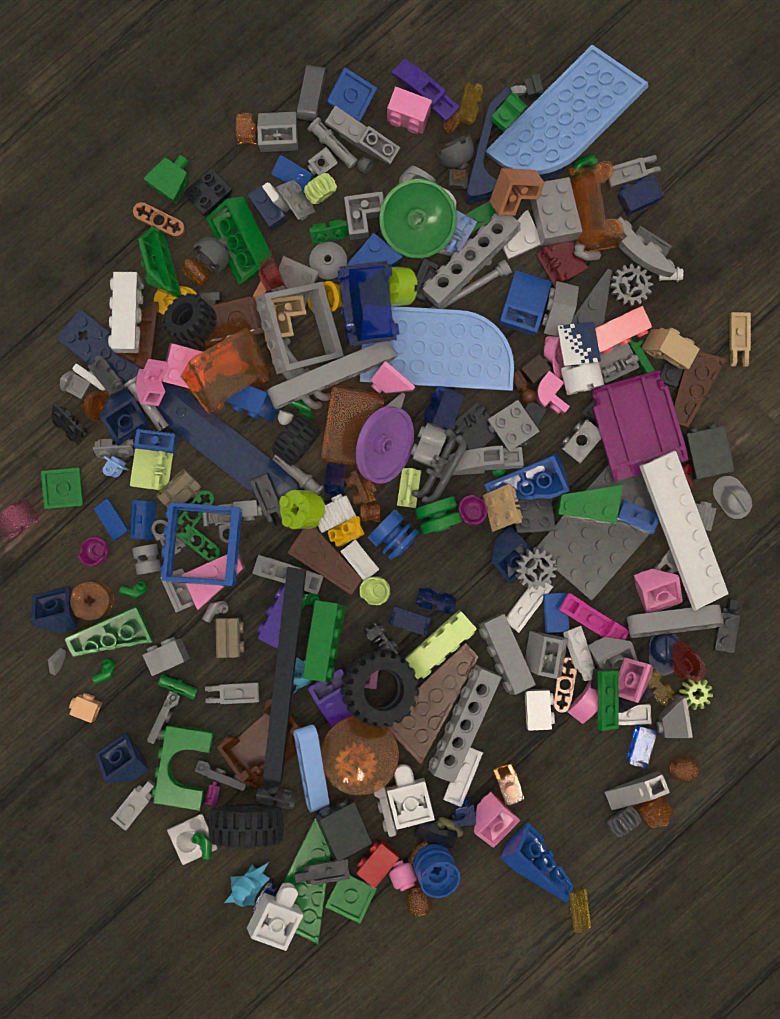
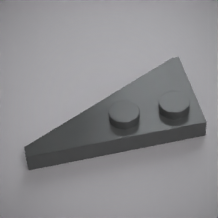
[571,268,612,328]

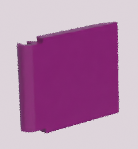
[592,370,688,482]

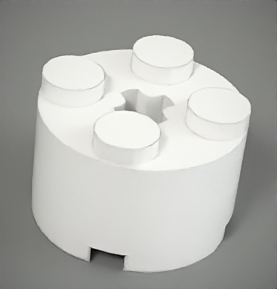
[561,362,605,395]

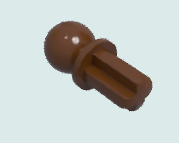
[513,370,537,404]

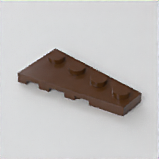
[673,351,727,428]
[287,528,362,595]

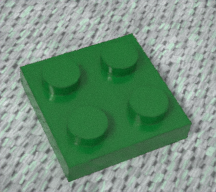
[41,468,84,509]
[325,873,377,924]

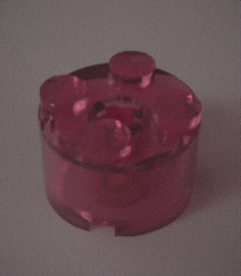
[0,497,39,540]

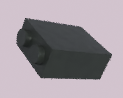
[683,424,735,480]
[315,798,372,862]

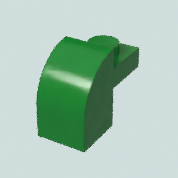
[490,93,527,132]

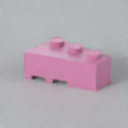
[182,553,245,610]

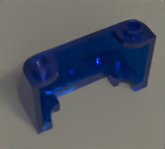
[337,260,399,346]

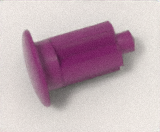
[203,781,220,806]

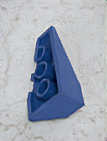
[484,452,570,500]
[501,822,574,902]

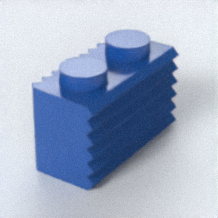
[134,428,179,454]

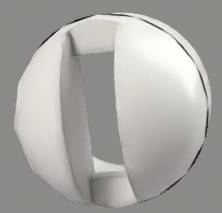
[278,410,294,425]

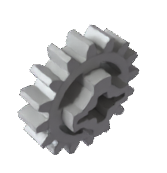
[610,264,653,307]
[514,547,557,590]

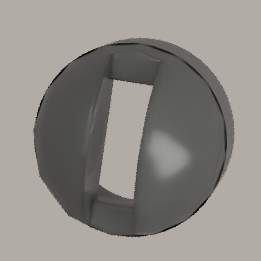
[357,157,373,175]

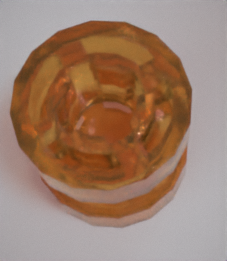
[360,503,381,523]

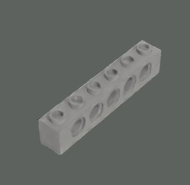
[423,212,521,309]
[428,664,502,783]

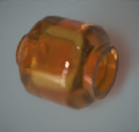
[670,756,699,783]
[405,887,432,917]

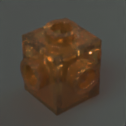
[638,796,674,829]

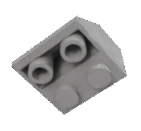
[257,112,298,152]
[525,631,568,679]

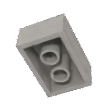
[530,177,583,246]

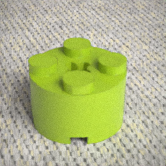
[372,267,417,306]
[279,490,325,529]

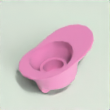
[544,336,569,378]

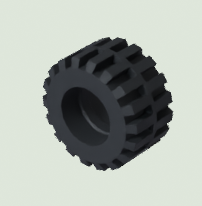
[163,293,217,347]
[272,414,321,466]

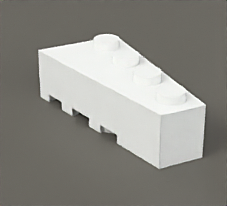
[108,272,145,353]

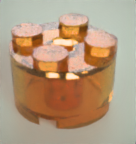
[70,581,114,620]

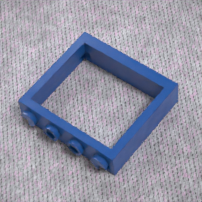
[160,502,242,587]

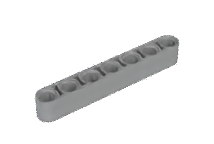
[267,339,397,409]

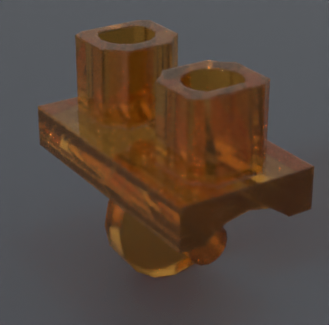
[345,470,377,504]

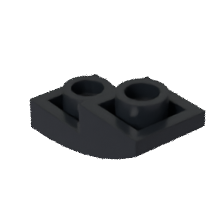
[414,822,458,848]

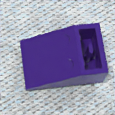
[257,586,285,649]
[308,667,361,736]

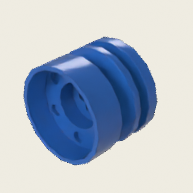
[368,510,418,560]
[413,844,460,898]

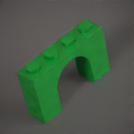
[152,724,215,811]

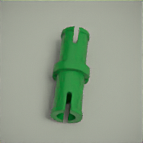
[158,674,198,700]

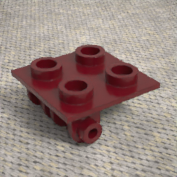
[536,241,588,287]

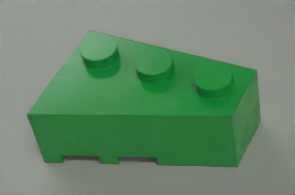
[556,485,623,524]

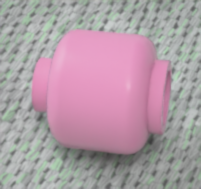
[389,860,417,891]

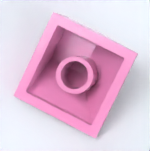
[370,361,415,394]
[634,569,683,613]
[619,657,653,703]
[474,792,521,848]

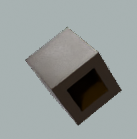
[520,354,551,386]

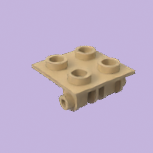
[483,484,523,532]

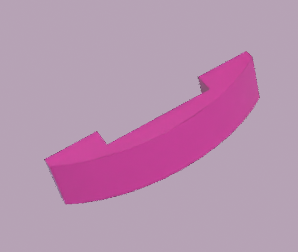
[559,593,629,640]

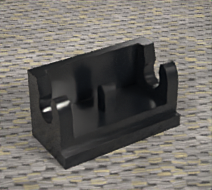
[414,258,441,305]

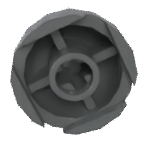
[436,134,475,170]
[191,236,229,275]

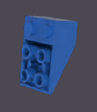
[498,270,552,336]

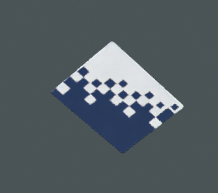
[558,322,601,366]

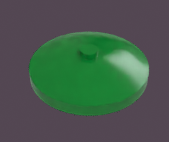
[379,179,456,258]

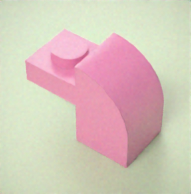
[136,359,168,406]
[536,371,570,414]
[568,680,598,724]

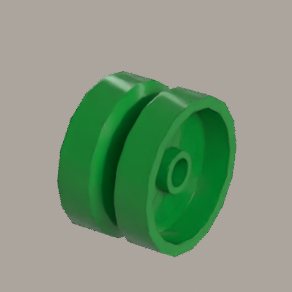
[414,496,462,535]

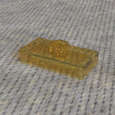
[569,888,591,933]

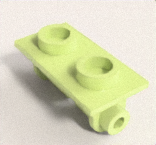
[397,468,421,508]

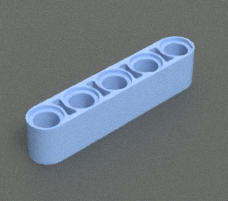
[293,724,330,812]

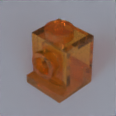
[235,113,257,144]

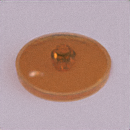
[321,717,399,796]

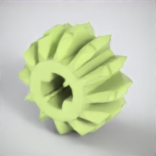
[304,173,337,204]
[679,676,713,710]

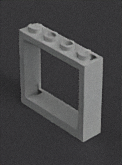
[255,282,344,374]

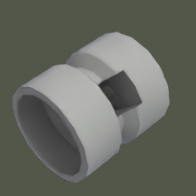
[132,544,161,575]

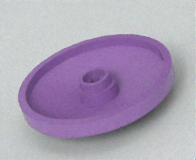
[356,406,414,484]

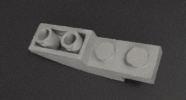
[325,106,400,164]
[612,217,676,278]
[447,446,523,475]

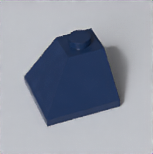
[99,389,150,446]
[492,527,532,584]
[31,586,77,633]
[95,732,149,783]

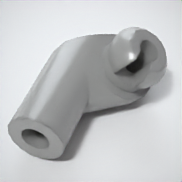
[573,244,601,261]
[202,601,229,623]

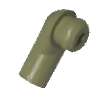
[435,817,464,838]

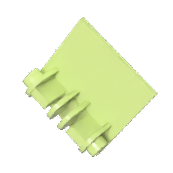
[130,448,173,490]

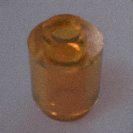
[182,257,211,286]

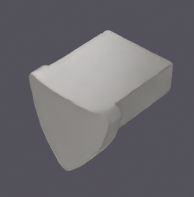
[60,370,92,400]

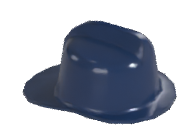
[649,633,680,675]

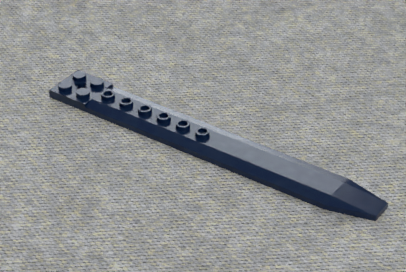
[57,309,302,498]

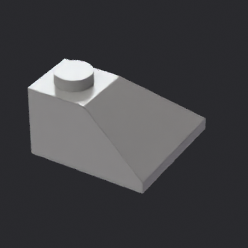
[588,637,638,671]
[656,694,693,738]

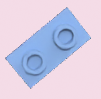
[103,456,129,478]

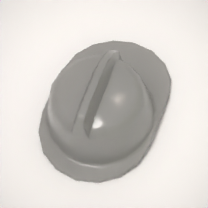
[713,476,752,519]

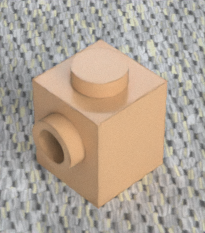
[69,693,102,723]

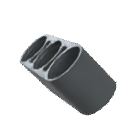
[297,64,326,122]

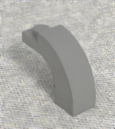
[252,555,324,594]

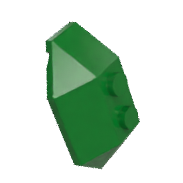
[138,226,182,298]

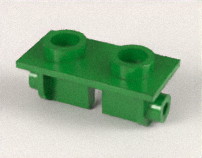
[309,219,350,244]

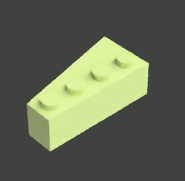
[404,610,477,679]

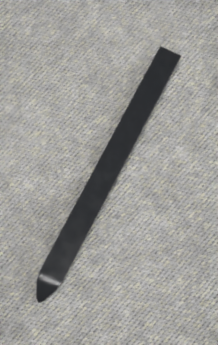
[263,567,306,797]

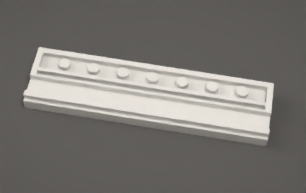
[640,451,728,611]

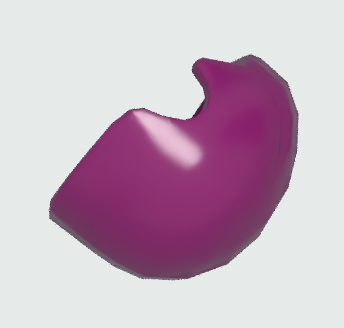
[458,495,488,525]
[78,537,109,566]

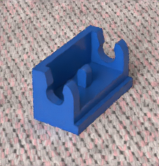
[617,499,659,534]

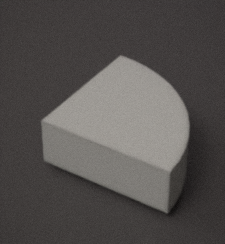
[48,648,66,675]

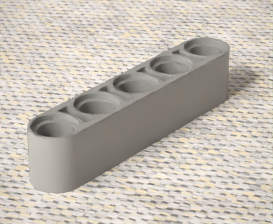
[627,605,724,638]

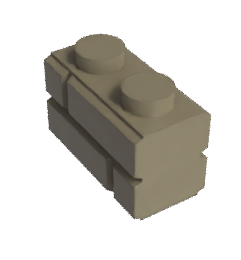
[156,468,202,512]
[216,617,245,658]

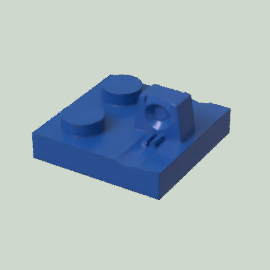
[326,68,377,122]

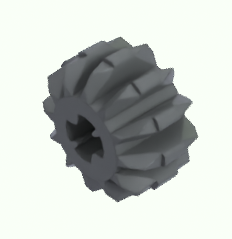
[607,806,642,837]

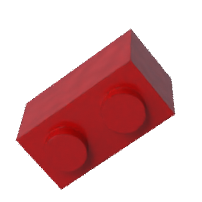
[356,839,399,889]

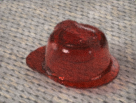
[259,245,288,290]
[672,641,706,681]

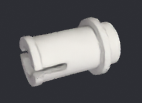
[659,267,683,282]

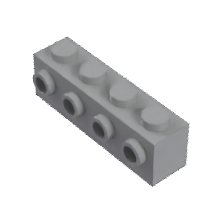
[479,614,536,695]

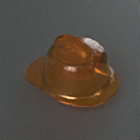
[80,391,117,422]

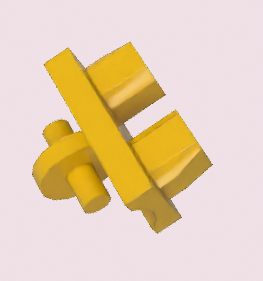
[328,516,364,547]

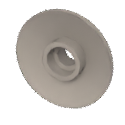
[309,242,347,280]

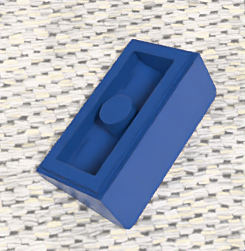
[271,155,313,194]
[94,498,130,541]
[130,500,156,540]
[543,593,569,633]

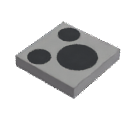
[167,813,219,865]

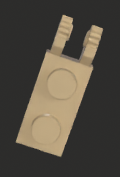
[730,312,751,366]

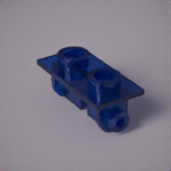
[415,588,456,614]

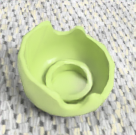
[360,576,390,605]

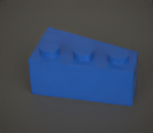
[337,233,403,294]
[210,374,279,423]

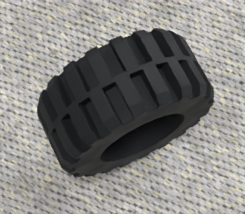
[340,650,419,728]
[208,804,284,848]

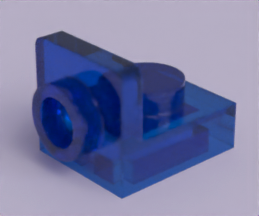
[324,464,346,495]

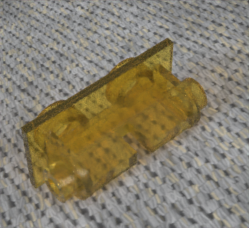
[457,82,484,126]
[647,668,675,706]

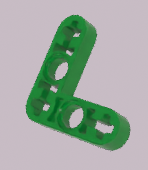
[176,490,220,562]

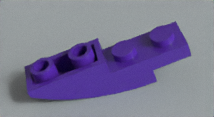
[391,59,459,123]

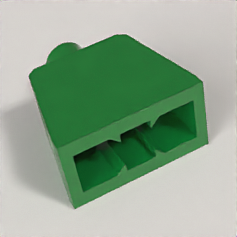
[144,155,190,205]

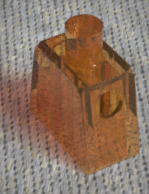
[494,764,525,806]

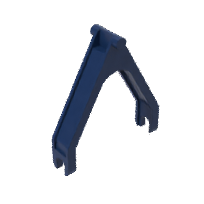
[465,87,573,205]

